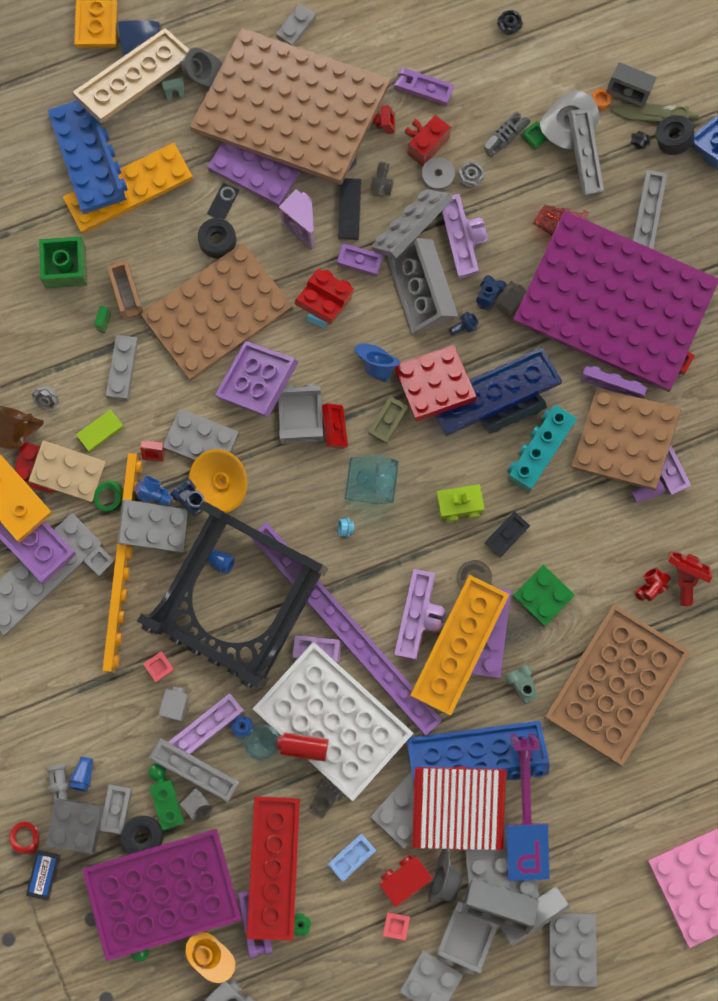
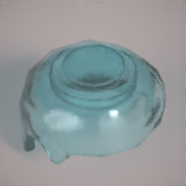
[244,724,279,761]

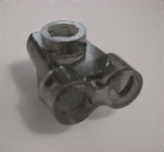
[370,162,393,198]
[308,778,344,820]

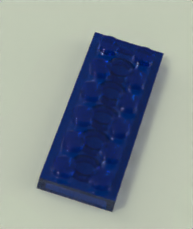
[434,347,562,436]

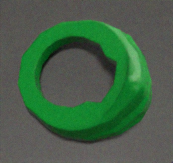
[94,481,123,512]

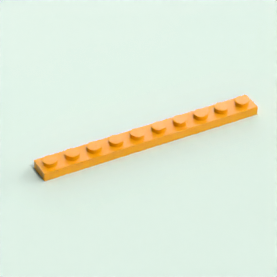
[102,453,143,673]

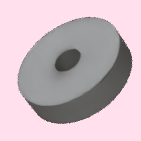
[422,157,455,191]

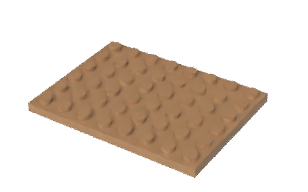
[190,28,391,185]

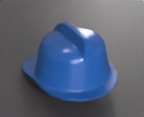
[355,343,400,382]

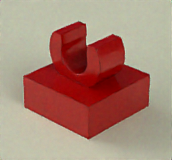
[372,105,396,134]

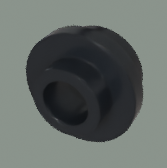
[630,131,651,149]

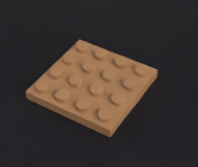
[571,388,681,491]

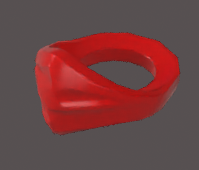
[9,821,40,854]

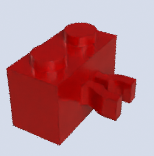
[405,115,451,166]

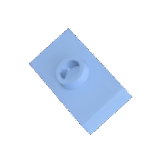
[327,833,377,882]

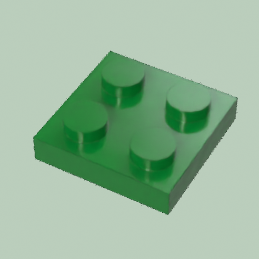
[512,564,575,627]

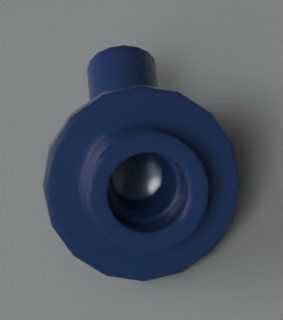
[449,312,479,336]

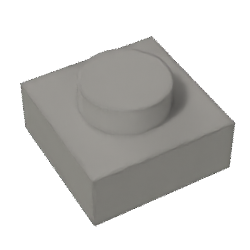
[84,546,115,577]

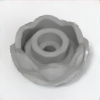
[458,162,485,187]
[32,386,59,410]

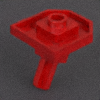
[668,551,712,606]

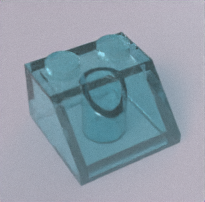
[345,454,399,504]

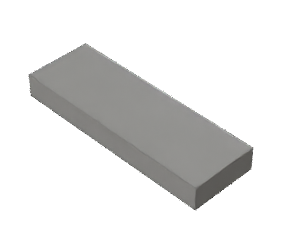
[500,887,570,947]

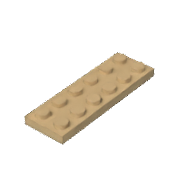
[72,28,189,123]

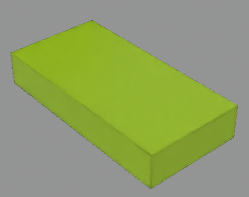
[76,409,124,453]

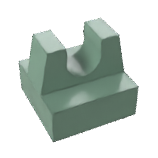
[162,77,184,100]

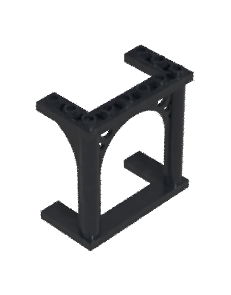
[137,500,328,689]

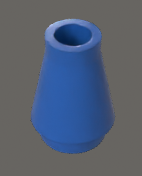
[207,549,235,574]
[69,757,93,792]

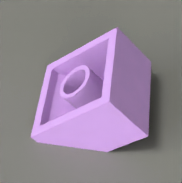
[279,189,315,249]

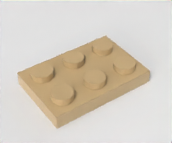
[28,440,106,503]

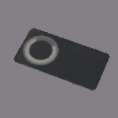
[207,183,240,219]

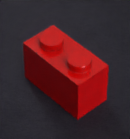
[379,855,433,907]

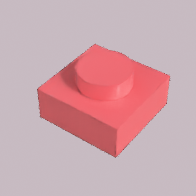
[143,651,175,683]
[383,912,410,940]

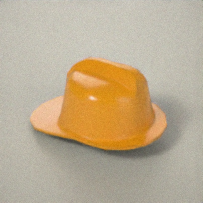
[185,932,235,983]

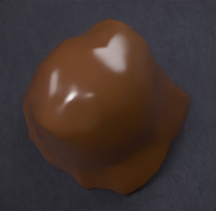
[0,406,44,449]

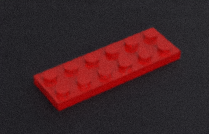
[246,796,300,941]

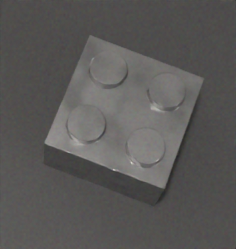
[46,798,104,854]

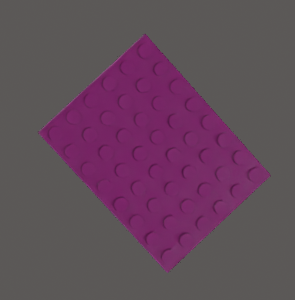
[513,210,718,392]

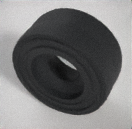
[656,115,695,155]
[198,218,236,259]
[121,816,164,854]

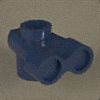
[476,275,507,310]
[170,479,204,517]

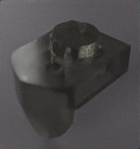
[178,787,213,822]

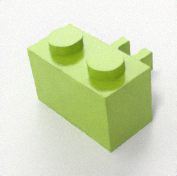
[436,484,485,523]

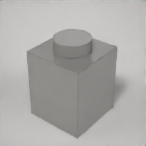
[159,686,190,722]

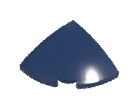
[118,20,160,57]

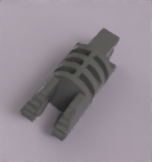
[484,112,531,157]

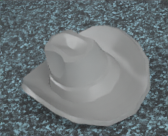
[540,91,599,149]

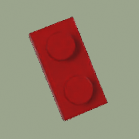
[322,403,348,449]

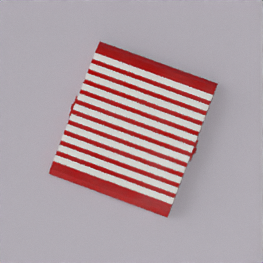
[412,766,506,850]

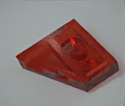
[533,205,590,236]

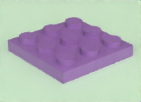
[215,341,298,418]

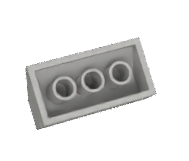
[387,238,458,334]

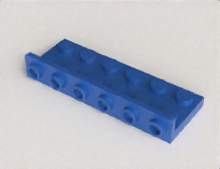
[47,100,128,214]
[407,721,550,788]

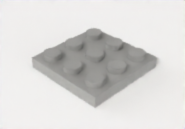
[465,829,539,898]

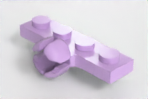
[442,194,488,279]
[394,569,445,660]

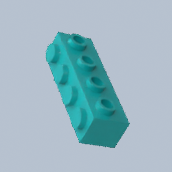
[507,405,577,493]

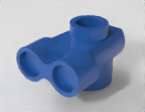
[135,476,171,506]

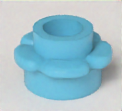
[338,517,354,538]

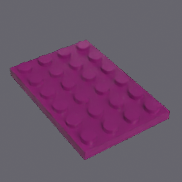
[82,828,242,961]

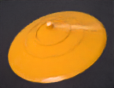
[189,449,248,513]

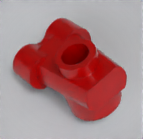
[634,567,671,602]

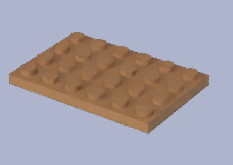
[141,243,293,381]
[544,604,690,766]

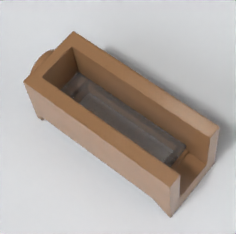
[107,261,144,321]

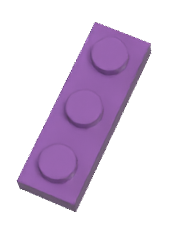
[580,366,647,398]

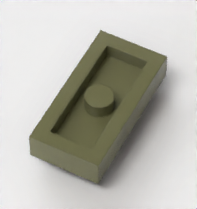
[368,396,408,445]

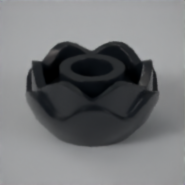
[497,10,523,35]

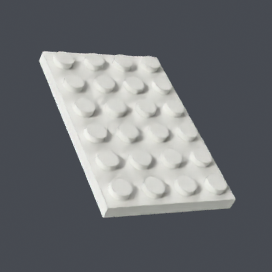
[253,642,413,801]

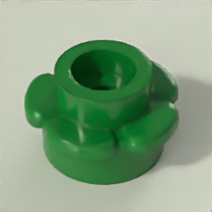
[294,913,311,937]

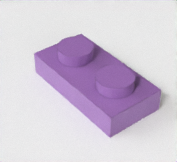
[337,243,383,277]

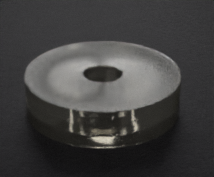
[456,560,492,590]

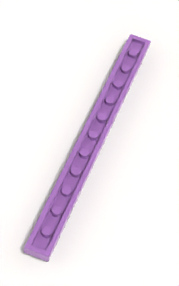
[251,522,442,736]

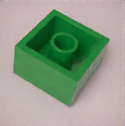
[39,236,87,288]

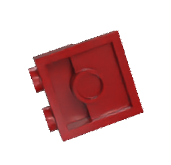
[295,268,354,325]

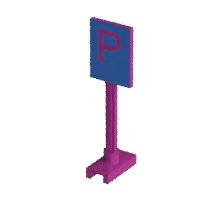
[506,733,550,881]

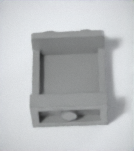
[279,384,324,444]
[437,900,500,975]

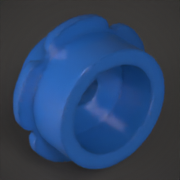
[231,715,253,738]

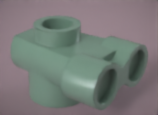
[505,664,539,704]

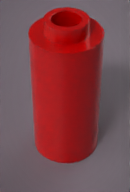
[277,732,329,762]

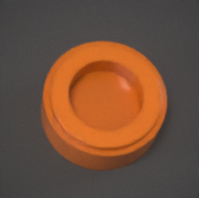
[591,89,612,111]

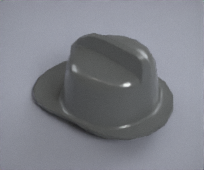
[179,47,222,87]
[428,849,462,904]

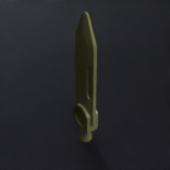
[611,102,699,122]

